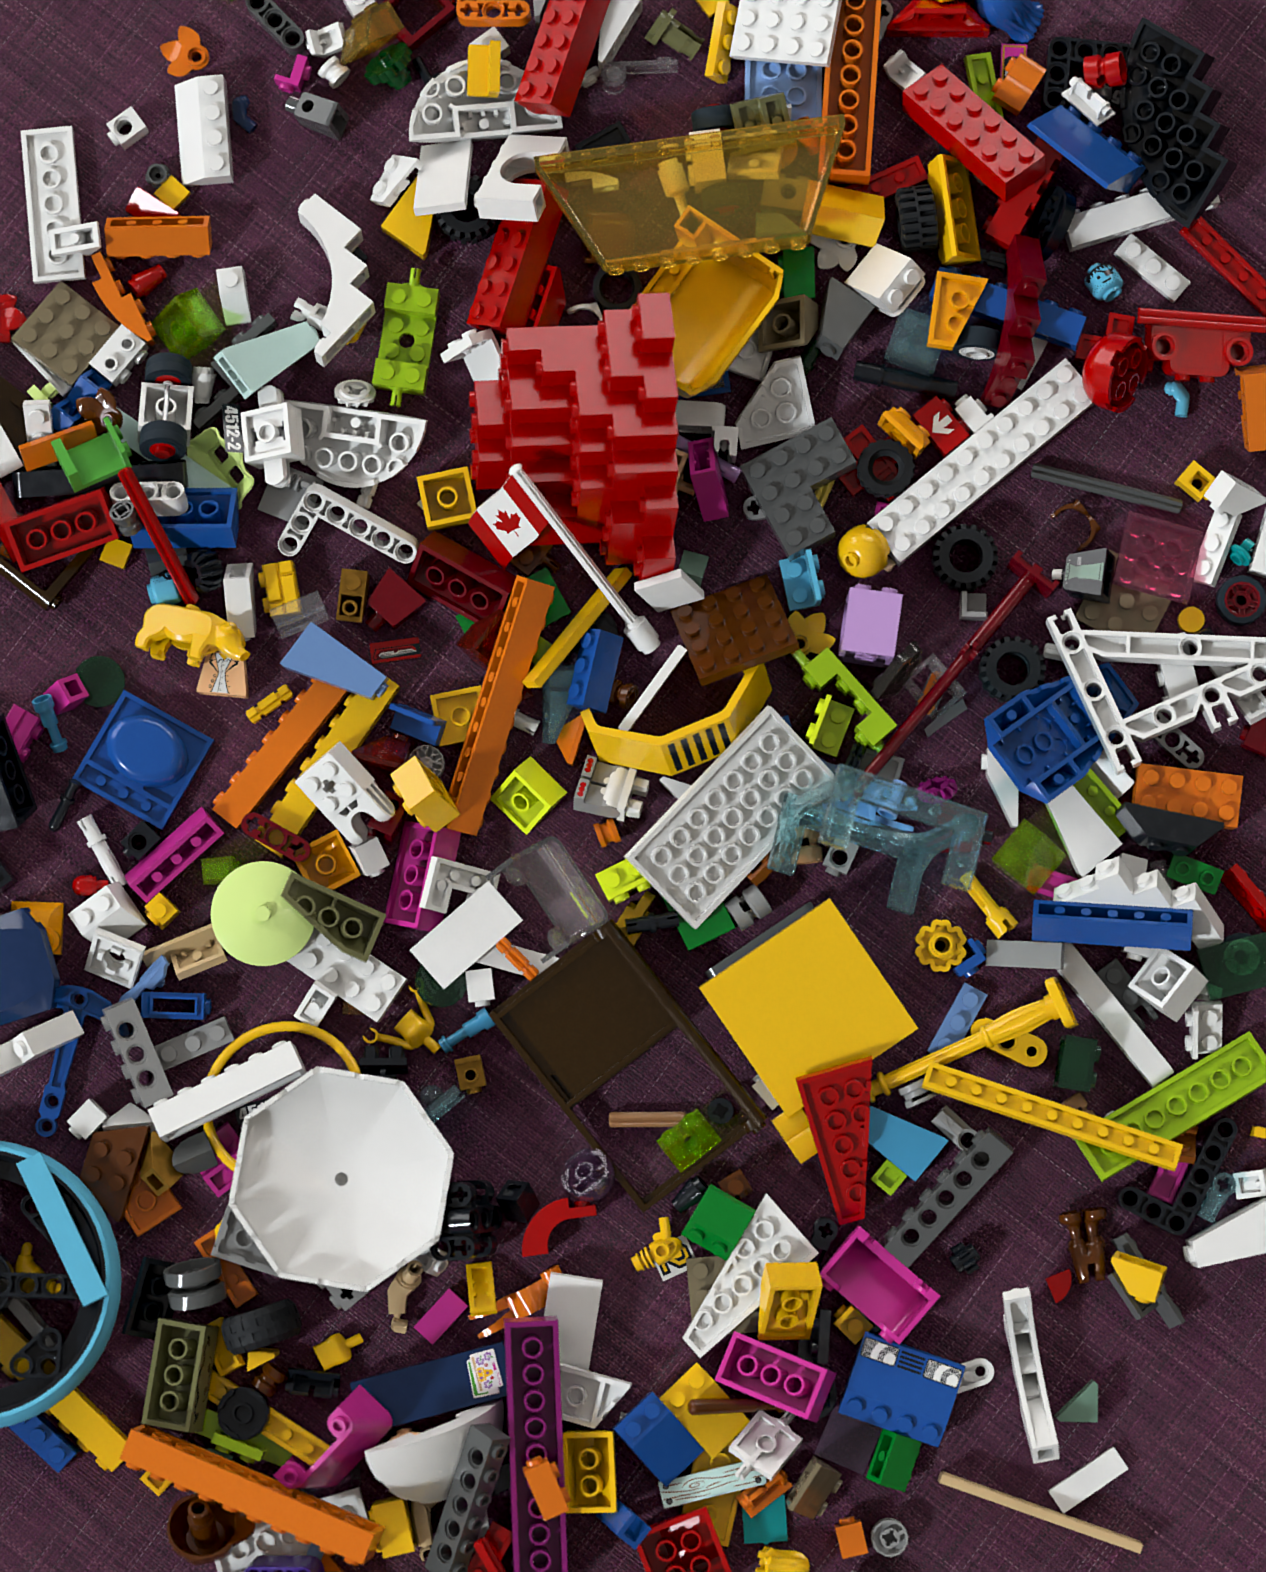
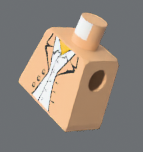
[197,651,249,699]

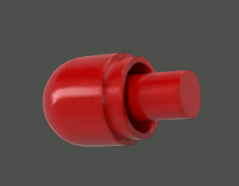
[72,875,109,896]

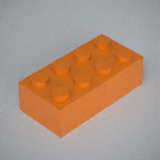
[1131,763,1243,830]

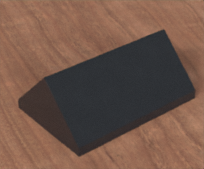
[122,1255,177,1340]

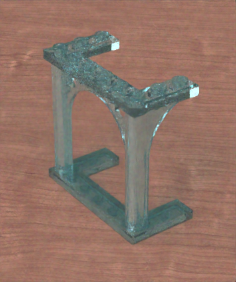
[767,764,988,915]

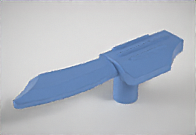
[119,955,169,1002]

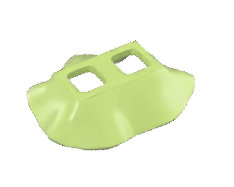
[187,427,254,509]

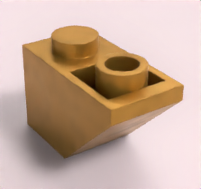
[336,568,370,623]
[140,1131,184,1196]

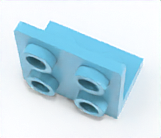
[779,549,825,612]

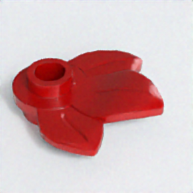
[0,294,27,343]

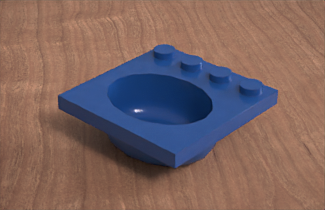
[72,690,215,831]

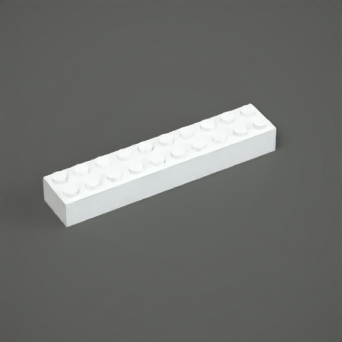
[866,358,1094,567]

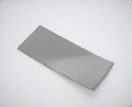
[924,699,967,737]

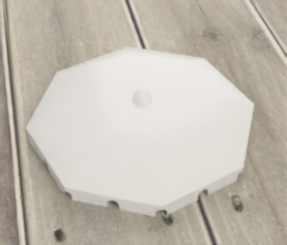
[228,1066,454,1292]

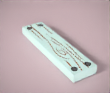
[658,1461,767,1509]

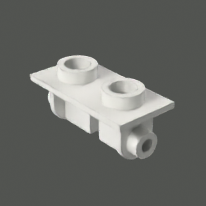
[1061,76,1116,127]

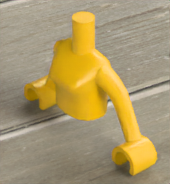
[363,977,441,1054]

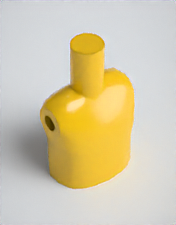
[313,1333,364,1371]

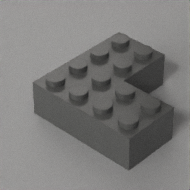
[740,417,856,562]

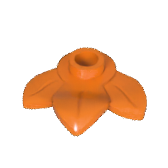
[160,26,210,77]

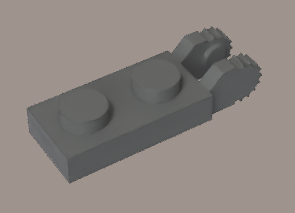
[1096,958,1159,1030]

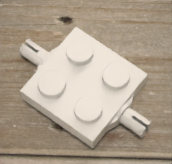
[729,1410,803,1481]

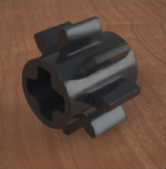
[949,1242,981,1275]

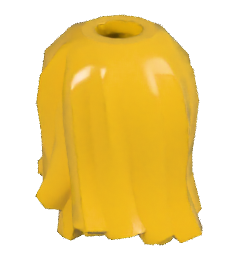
[755,1546,810,1572]

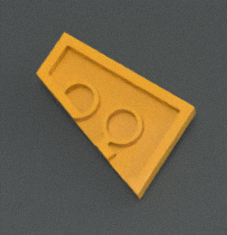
[926,271,989,351]

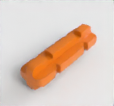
[495,937,539,981]

